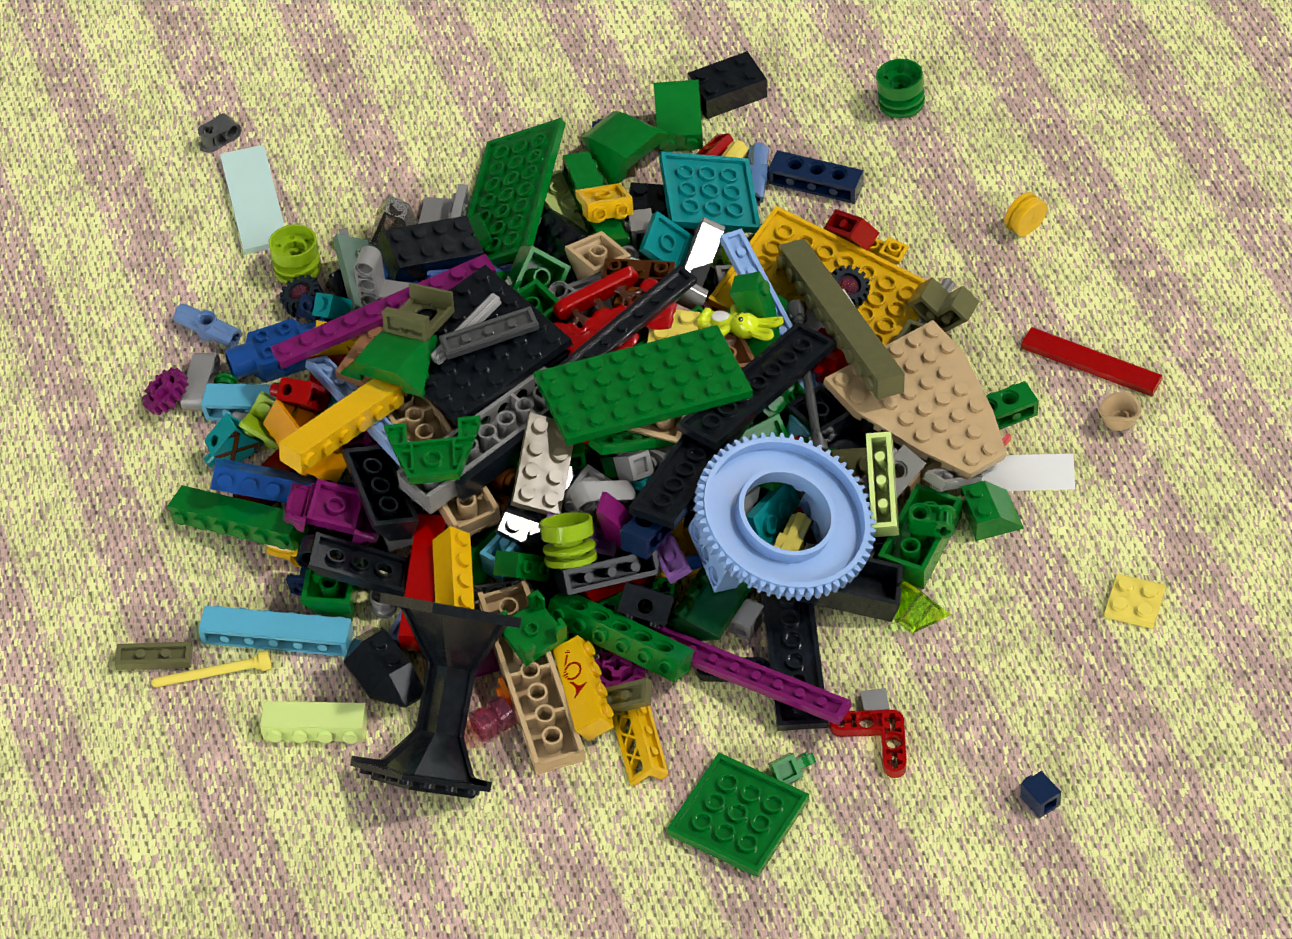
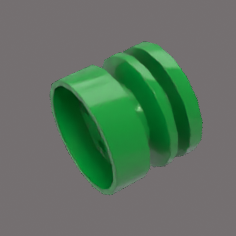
[876,58,925,119]

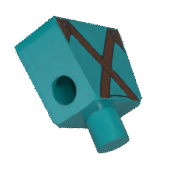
[203,413,264,468]

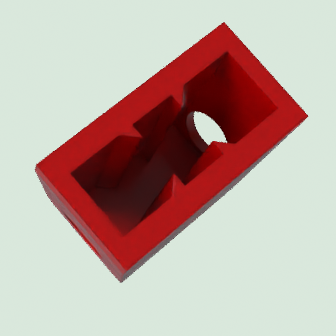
[270,377,331,414]

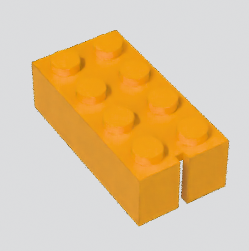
[263,399,347,483]

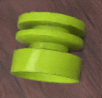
[269,224,322,285]
[539,512,597,569]

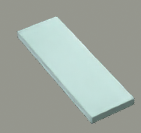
[220,145,285,255]

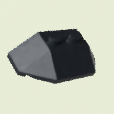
[343,627,423,708]

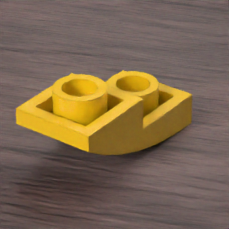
[868,237,909,264]

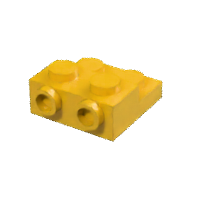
[575,183,634,223]

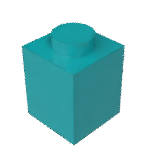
[312,292,352,320]

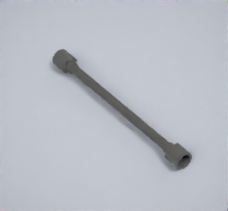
[787,300,828,452]

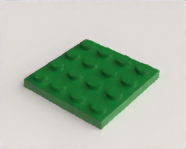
[666,752,809,877]

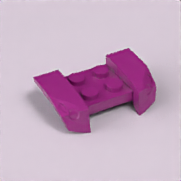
[283,479,380,544]

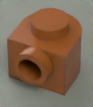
[488,465,517,493]

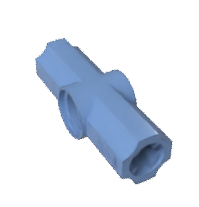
[748,142,769,205]
[173,303,242,348]

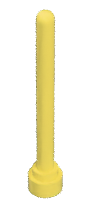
[151,650,272,688]

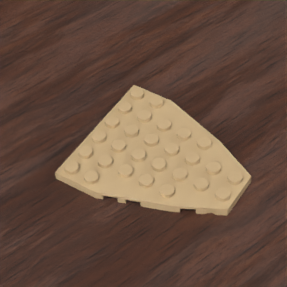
[823,320,1007,480]

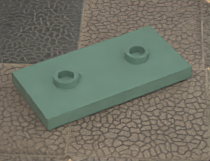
[333,234,376,312]

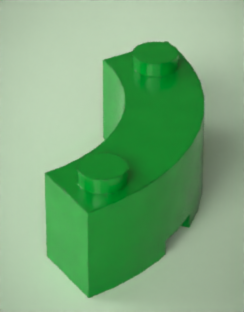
[730,271,780,358]

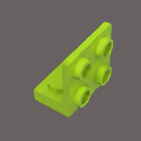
[238,391,295,450]

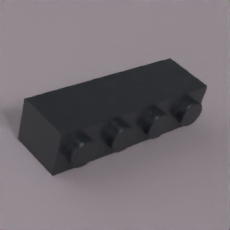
[553,550,661,596]

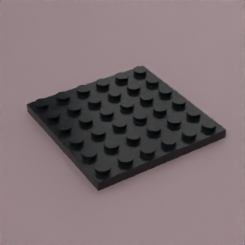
[417,265,573,427]

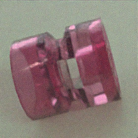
[468,696,516,742]

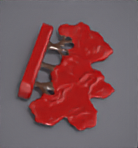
[552,266,677,355]

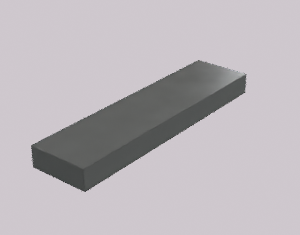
[439,306,539,360]

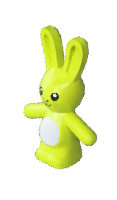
[697,304,784,341]

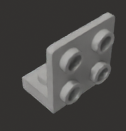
[418,184,470,224]

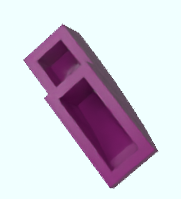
[596,491,633,556]

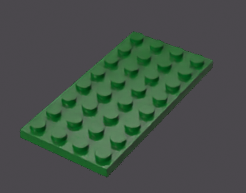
[466,118,566,266]
[534,325,753,446]

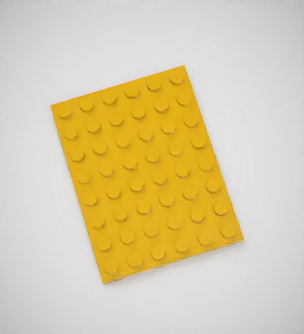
[707,205,926,346]

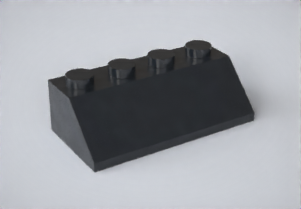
[341,445,419,541]

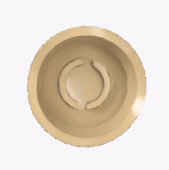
[1098,392,1142,431]

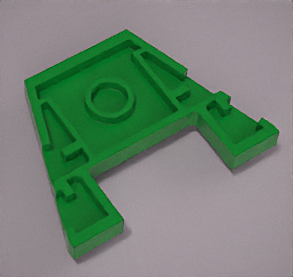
[384,415,481,485]

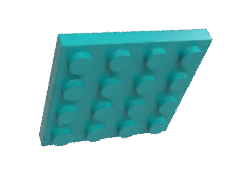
[659,152,761,233]

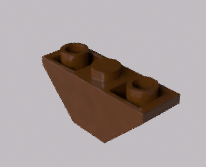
[601,258,676,288]

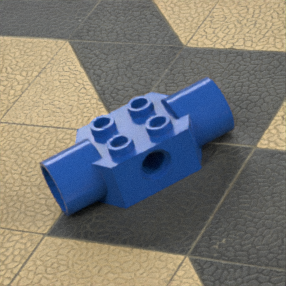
[224,318,325,383]

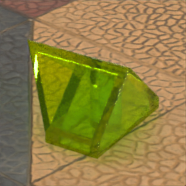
[896,579,951,633]

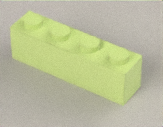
[866,431,899,537]
[260,701,368,744]

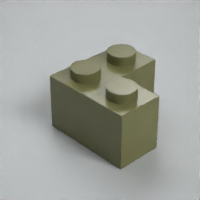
[907,277,980,332]

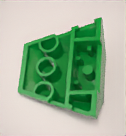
[581,111,676,185]
[340,330,437,398]

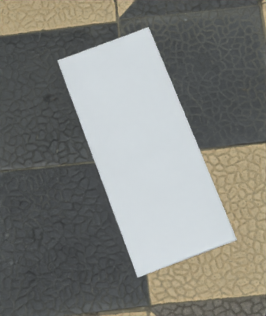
[981,453,1075,491]

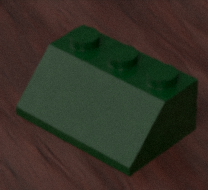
[668,567,753,641]

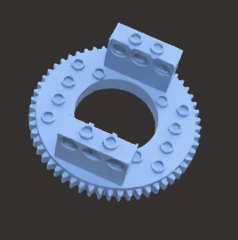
[687,432,876,601]

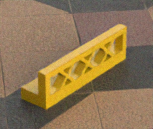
[612,706,669,785]

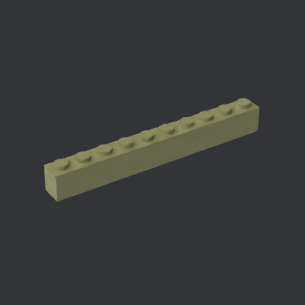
[776,238,905,400]

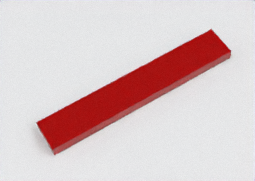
[1021,327,1162,397]

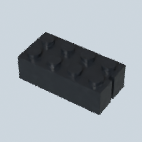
[376,216,484,282]
[795,543,903,622]

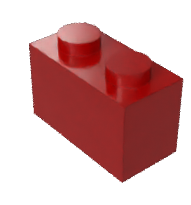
[824,209,880,251]

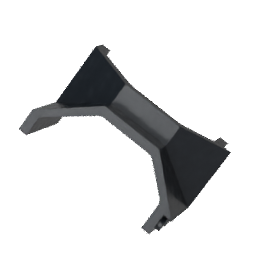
[350,593,522,799]

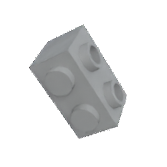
[624,208,652,250]

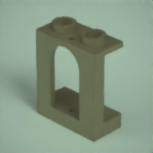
[382,282,454,342]

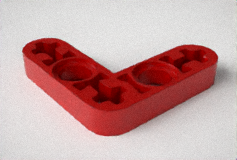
[829,710,907,778]

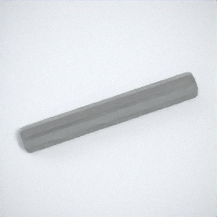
[430,293,501,365]

